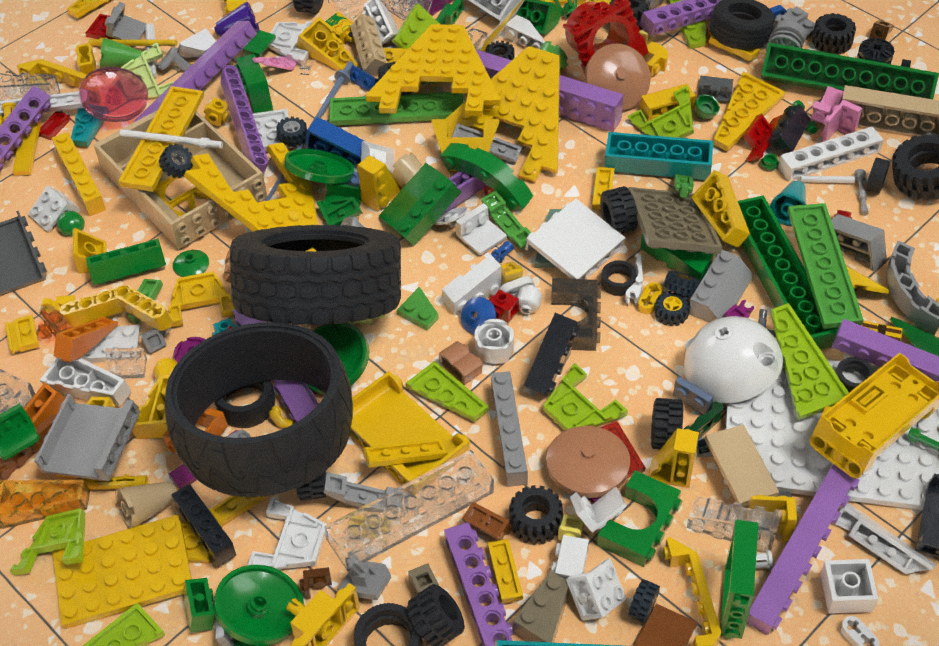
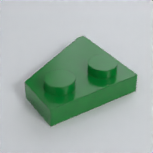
[316,197,363,226]

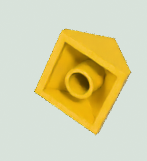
[72,228,107,274]

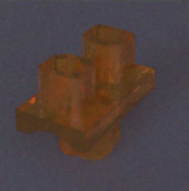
[36,309,70,339]

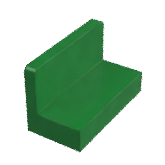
[436,0,464,25]
[243,30,276,56]
[323,183,362,207]

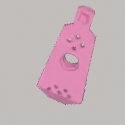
[252,57,297,71]

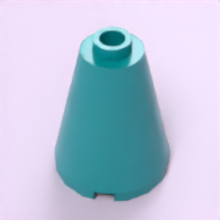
[770,181,807,226]

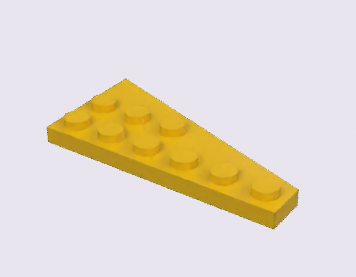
[713,71,785,151]

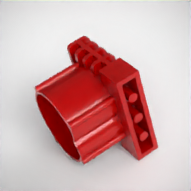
[563,0,649,75]

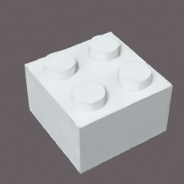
[820,559,878,614]

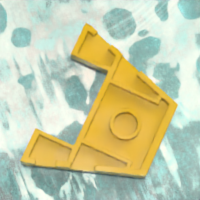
[431,119,499,172]
[168,271,234,328]

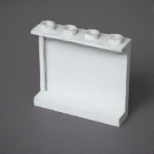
[525,199,625,290]

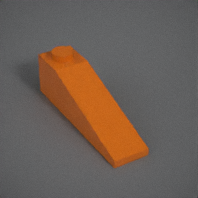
[53,317,118,362]
[24,382,66,428]

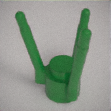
[554,0,578,19]

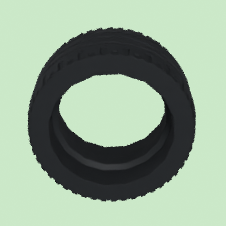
[215,380,275,428]
[354,603,423,646]

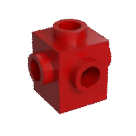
[489,289,519,323]

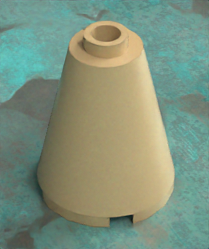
[390,152,422,187]
[115,481,177,528]

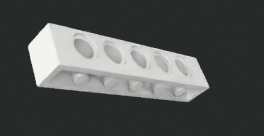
[778,127,884,181]

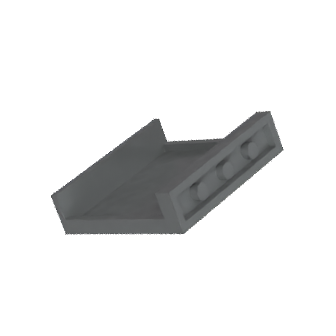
[0,210,47,296]

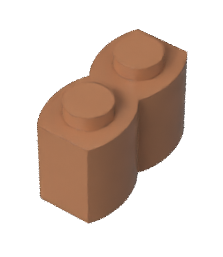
[439,341,483,385]

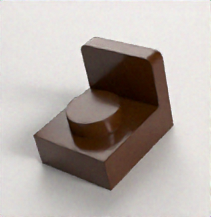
[869,20,894,40]
[299,567,332,599]

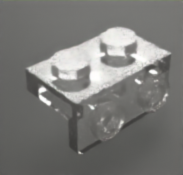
[104,347,147,379]

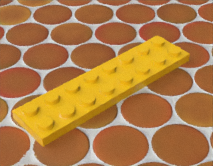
[118,86,204,192]

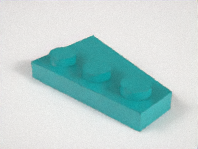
[71,106,109,147]

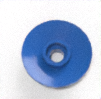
[461,297,496,335]

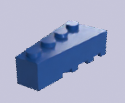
[304,117,366,169]

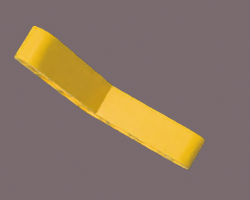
[59,285,173,331]

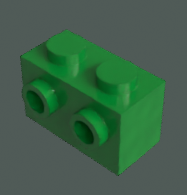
[183,577,217,633]

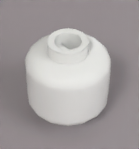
[517,285,542,314]

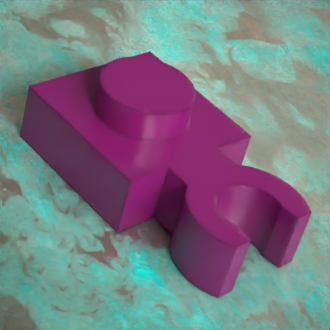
[722,300,754,318]

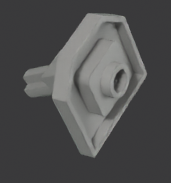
[337,556,392,600]

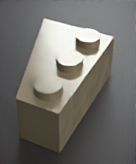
[513,571,569,642]

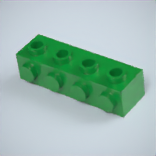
[86,238,166,285]

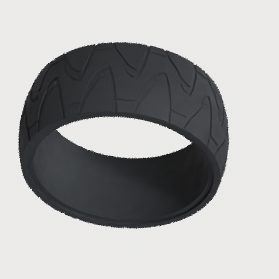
[165,322,353,497]

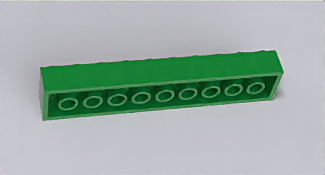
[761,42,939,100]
[738,195,838,350]

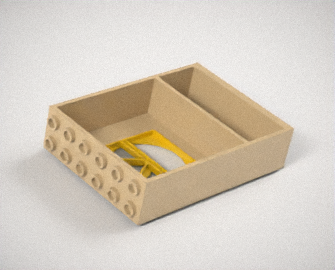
[93,110,267,250]

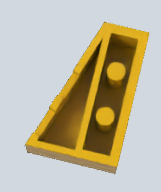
[357,155,400,212]
[132,375,170,439]
[649,428,699,488]

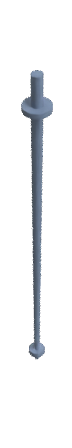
[265,61,354,201]

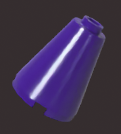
[214,1,260,36]

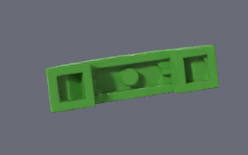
[481,190,531,250]

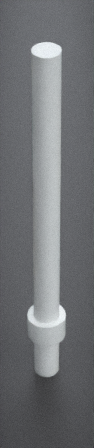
[120,129,223,149]

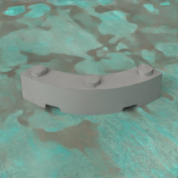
[886,241,939,335]

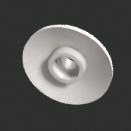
[434,207,468,227]

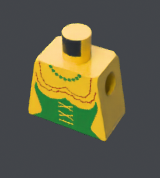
[325,12,355,45]

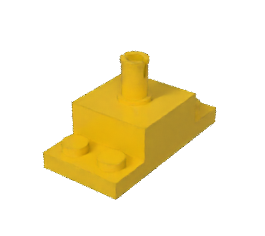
[287,583,360,646]

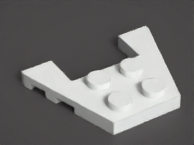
[268,21,313,65]
[248,497,328,570]

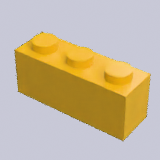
[640,83,696,121]

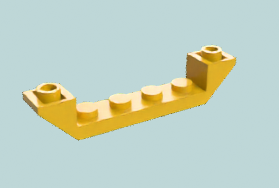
[17,59,101,106]
[662,537,721,646]

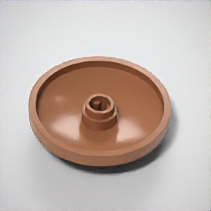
[585,44,650,111]
[546,426,630,498]

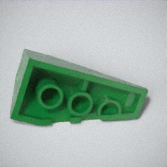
[890,316,939,357]

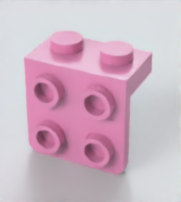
[821,100,862,142]

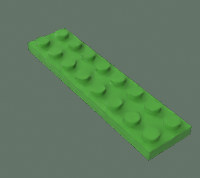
[330,92,464,126]
[788,203,864,329]

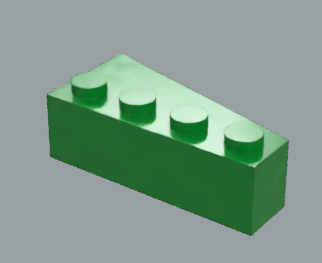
[234,54,273,113]
[640,233,716,283]

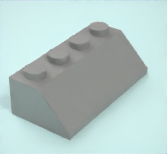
[689,250,753,322]

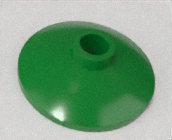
[173,249,209,277]

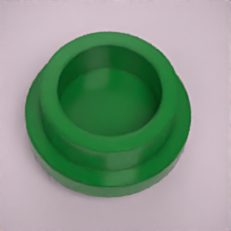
[761,154,779,170]

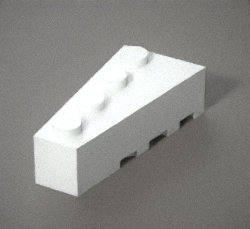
[40,357,132,407]

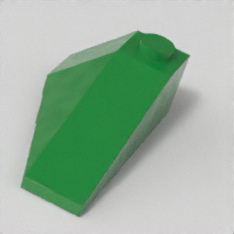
[515,0,563,35]

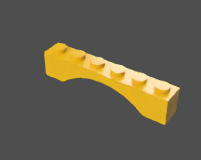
[52,132,106,217]

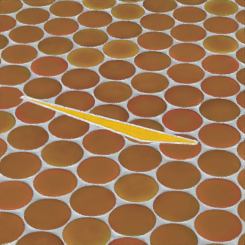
[479,0,525,52]

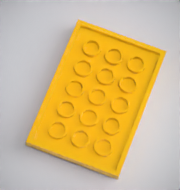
[52,514,192,630]

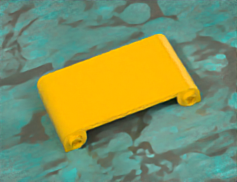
[350,371,470,493]

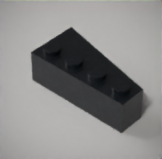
[524,312,580,397]

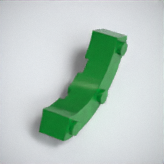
[440,143,533,210]

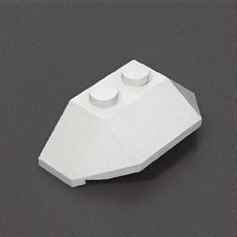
[363,0,398,45]

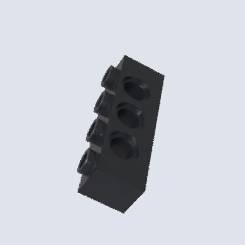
[171,484,237,567]

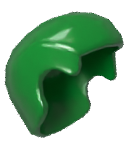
[694,95,720,119]
[57,211,85,236]

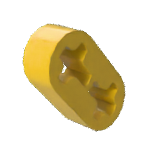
[638,282,663,314]

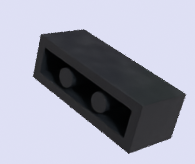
[767,104,811,157]

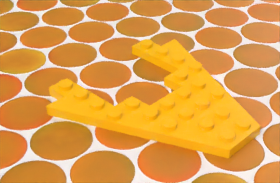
[184,143,318,231]

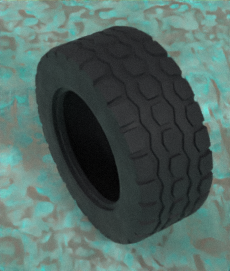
[230,225,401,325]

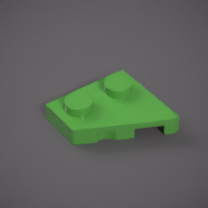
[397,287,439,331]

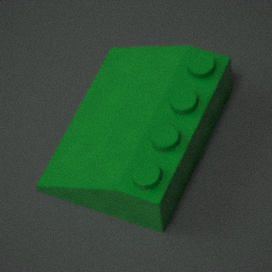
[379,163,461,246]

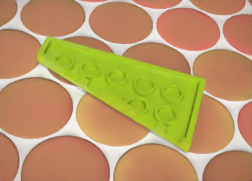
[770,303,849,421]

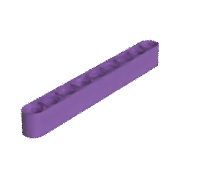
[220,65,268,176]

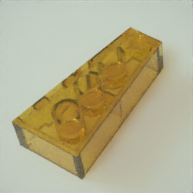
[0,480,90,529]

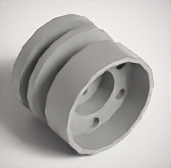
[766,20,806,51]

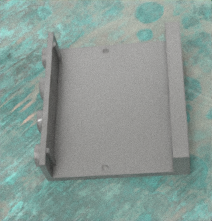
[34,394,140,481]

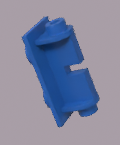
[350,65,379,92]

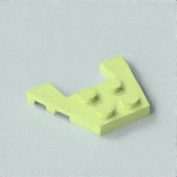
[116,43,174,100]

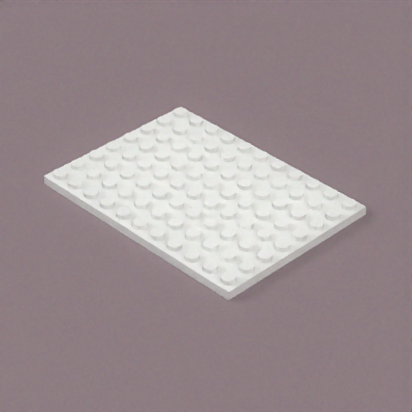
[723,359,939,510]

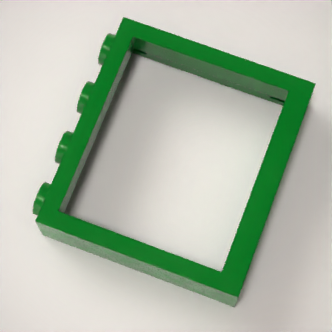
[720,519,759,639]

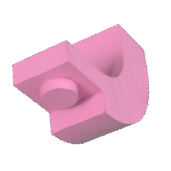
[811,86,843,124]

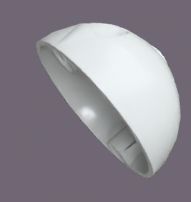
[684,316,783,403]

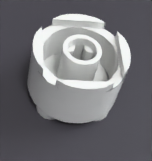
[475,319,514,364]

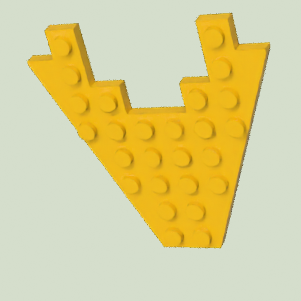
[366,24,501,116]
[446,46,560,183]

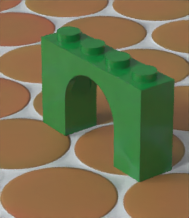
[597,470,683,567]

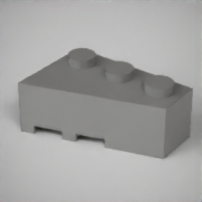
[831,214,887,271]

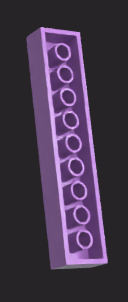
[476,50,624,132]

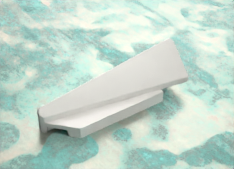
[836,503,936,574]

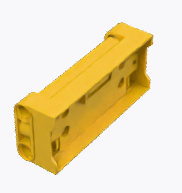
[810,352,939,479]

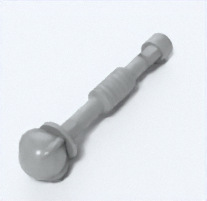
[854,169,869,216]

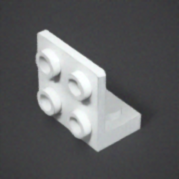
[28,185,81,232]
[456,203,507,255]
[570,487,627,533]
[566,559,626,621]

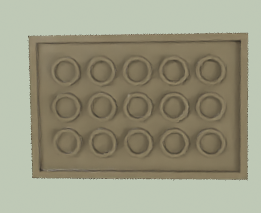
[628,187,723,254]

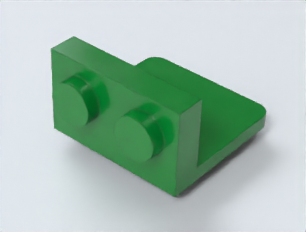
[0,403,40,460]

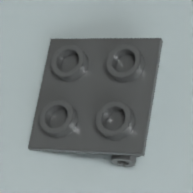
[697,75,734,102]

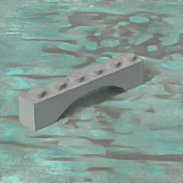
[491,371,528,487]

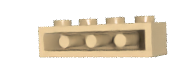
[350,13,387,76]

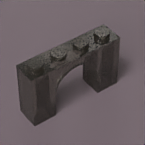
[550,278,601,351]

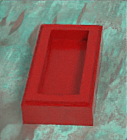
[39,111,71,140]

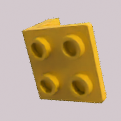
[746,495,797,542]

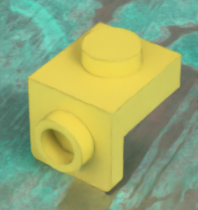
[558,514,584,540]

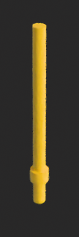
[88,38,178,47]

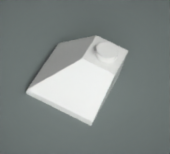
[177,28,216,58]
[361,141,395,173]

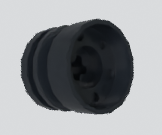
[857,38,895,64]

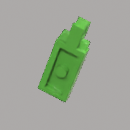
[673,174,694,198]
[128,279,163,324]

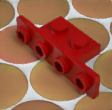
[743,114,782,162]

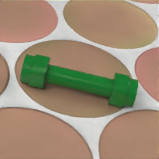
[792,100,818,135]
[906,427,939,451]

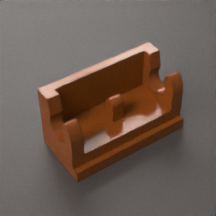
[462,502,511,541]

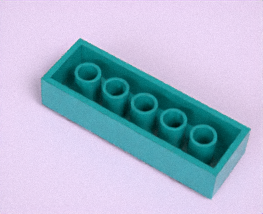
[604,132,714,180]

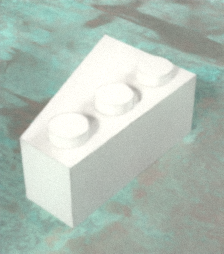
[442,252,502,315]

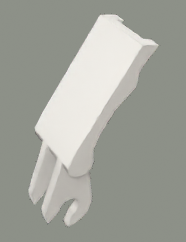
[625,253,643,305]

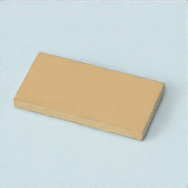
[705,425,779,507]

